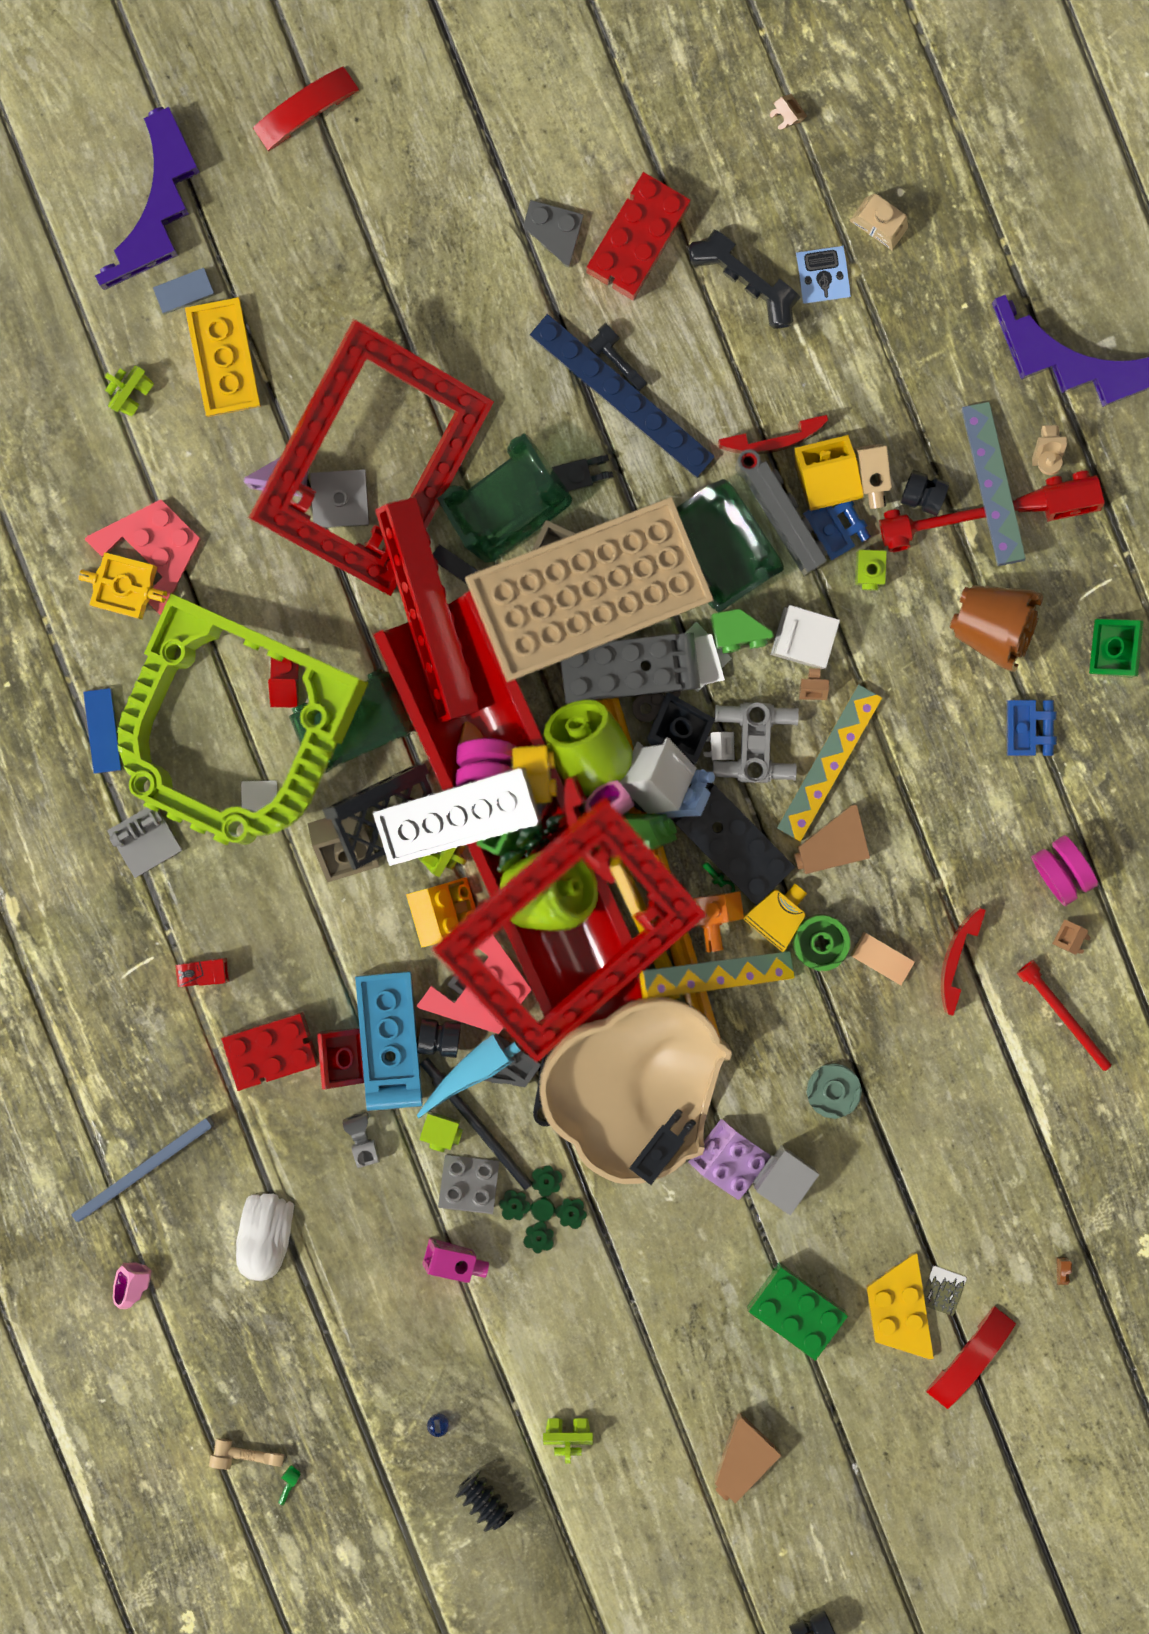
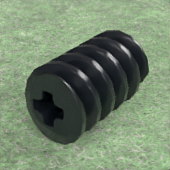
[455,1470,514,1532]

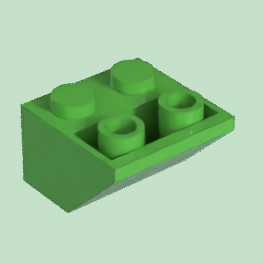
[710,609,773,654]

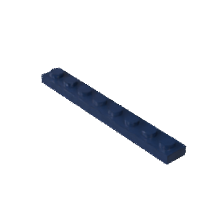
[529,314,715,478]

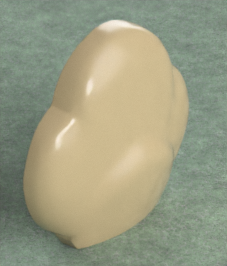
[540,997,732,1184]

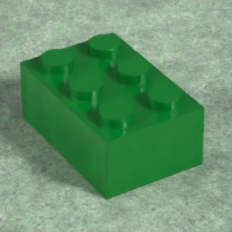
[747,1263,848,1361]

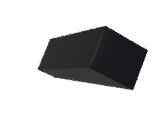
[433,544,479,585]

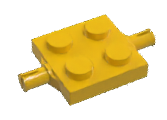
[79,552,167,620]

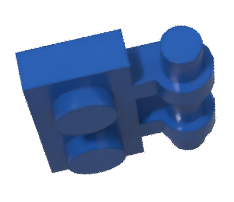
[803,501,871,561]
[1007,700,1057,756]

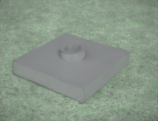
[310,469,369,528]

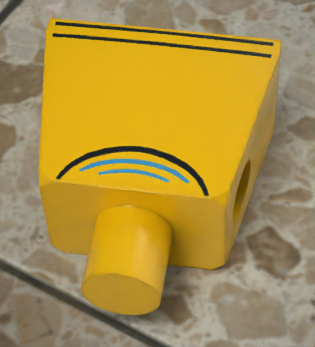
[744,884,807,952]

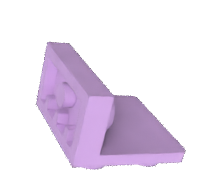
[688,1119,771,1200]

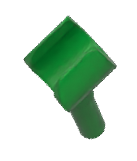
[278,1465,301,1506]

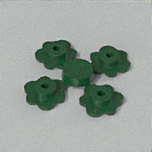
[497,813,567,872]
[499,1165,587,1254]

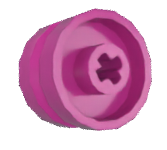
[456,739,517,787]
[1031,835,1098,906]

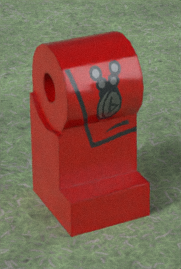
[175,957,229,987]

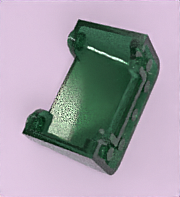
[437,433,573,562]
[676,479,784,613]
[289,669,416,773]

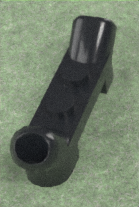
[689,229,800,329]

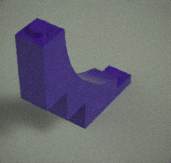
[95,107,200,290]
[992,294,1149,407]

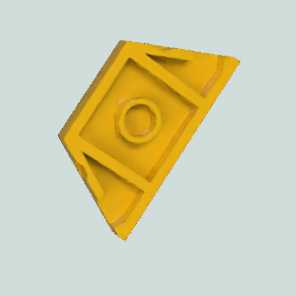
[866,1253,934,1359]

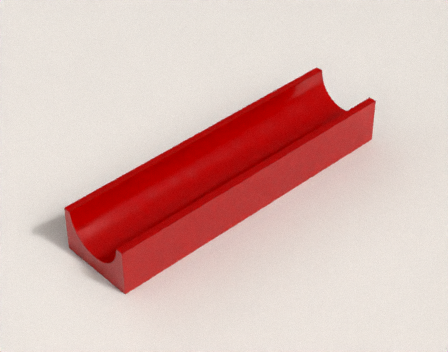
[373,591,646,1027]

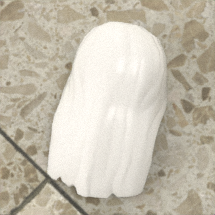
[236,1194,294,1281]

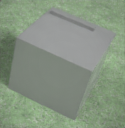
[753,1145,819,1216]

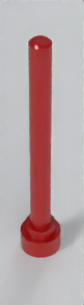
[1016,960,1112,1071]

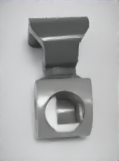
[343,1112,380,1168]

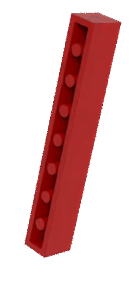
[375,497,479,723]

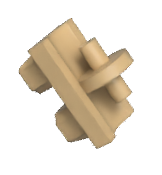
[1032,425,1067,475]

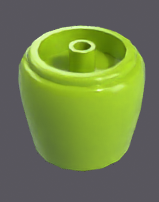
[544,700,633,797]
[500,851,598,931]

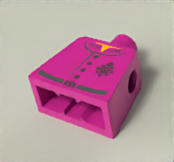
[422,1238,489,1283]

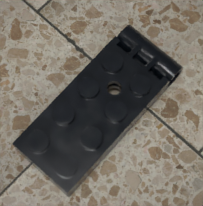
[670,783,795,906]

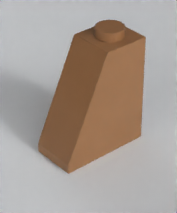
[794,804,870,874]
[714,1412,781,1504]

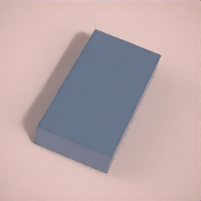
[153,268,215,315]

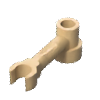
[209,1438,284,1470]

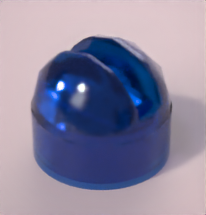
[427,1414,449,1437]

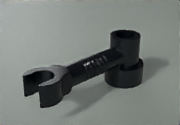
[587,322,647,391]

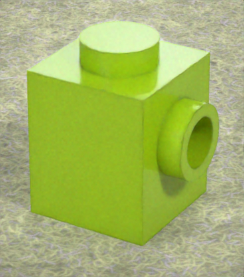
[855,550,887,591]
[419,1111,463,1152]

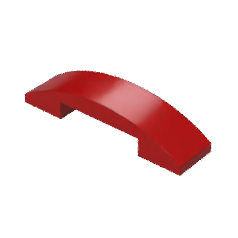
[253,66,359,152]
[718,415,828,454]
[565,775,616,884]
[941,908,986,1016]
[926,1306,1016,1409]

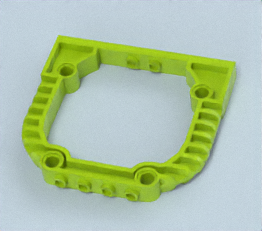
[117,594,368,846]

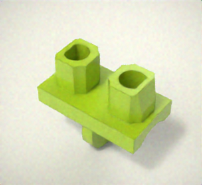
[104,365,154,416]
[418,845,467,878]
[543,1418,593,1464]

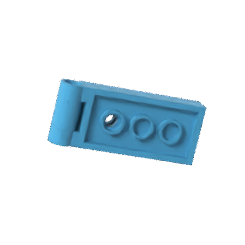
[355,971,423,1111]

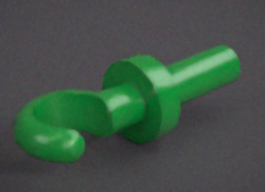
[703,861,735,892]

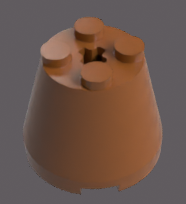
[950,585,1043,672]

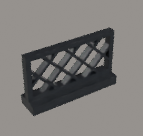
[322,763,433,870]

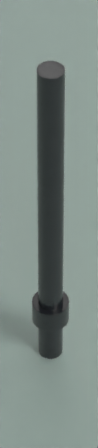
[420,1057,533,1190]

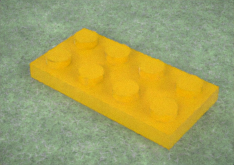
[185,297,261,417]

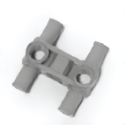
[713,702,799,783]

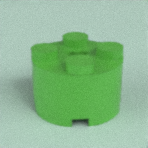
[792,914,850,971]

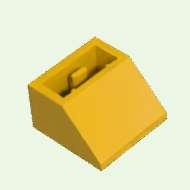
[795,435,863,511]
[406,877,476,948]

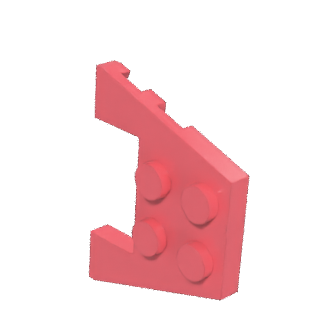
[85,499,201,615]
[417,935,532,1034]

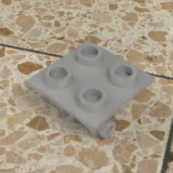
[107,808,182,878]
[438,1155,499,1214]

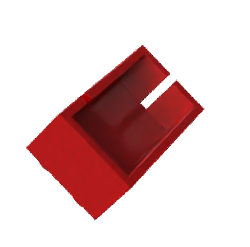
[586,172,691,301]

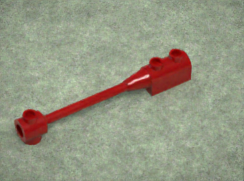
[879,470,1105,552]

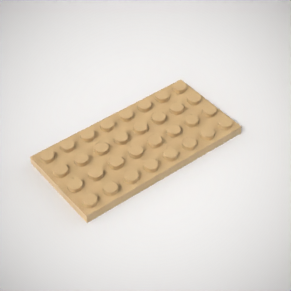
[465,497,713,682]

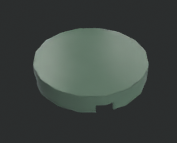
[806,1063,862,1119]

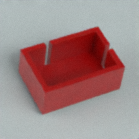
[221,1012,320,1091]

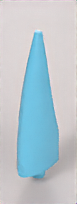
[417,1034,521,1118]

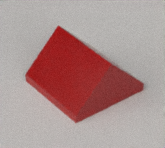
[317,1028,364,1089]

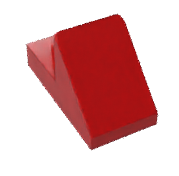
[268,657,299,708]

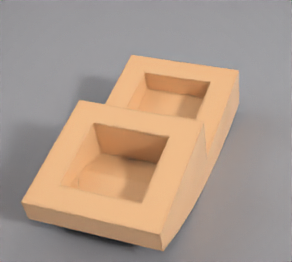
[850,932,915,985]

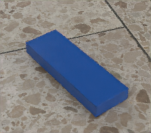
[83,688,122,774]

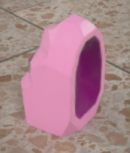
[585,780,634,815]
[113,1263,152,1309]

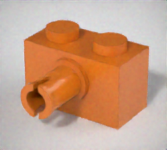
[692,891,744,952]

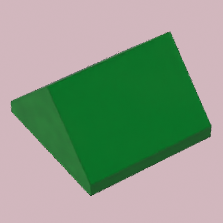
[1089,619,1144,678]

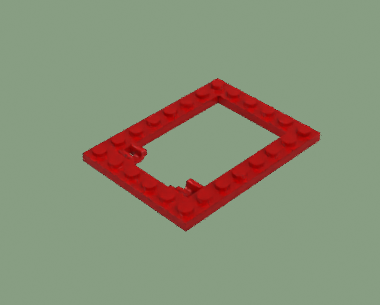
[248,319,494,596]
[431,797,706,1063]

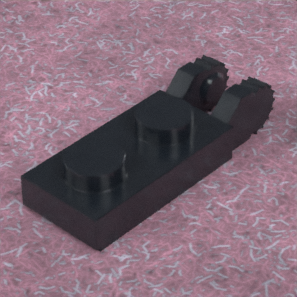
[533,455,614,500]
[629,1109,696,1186]

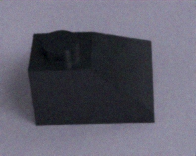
[647,692,715,765]

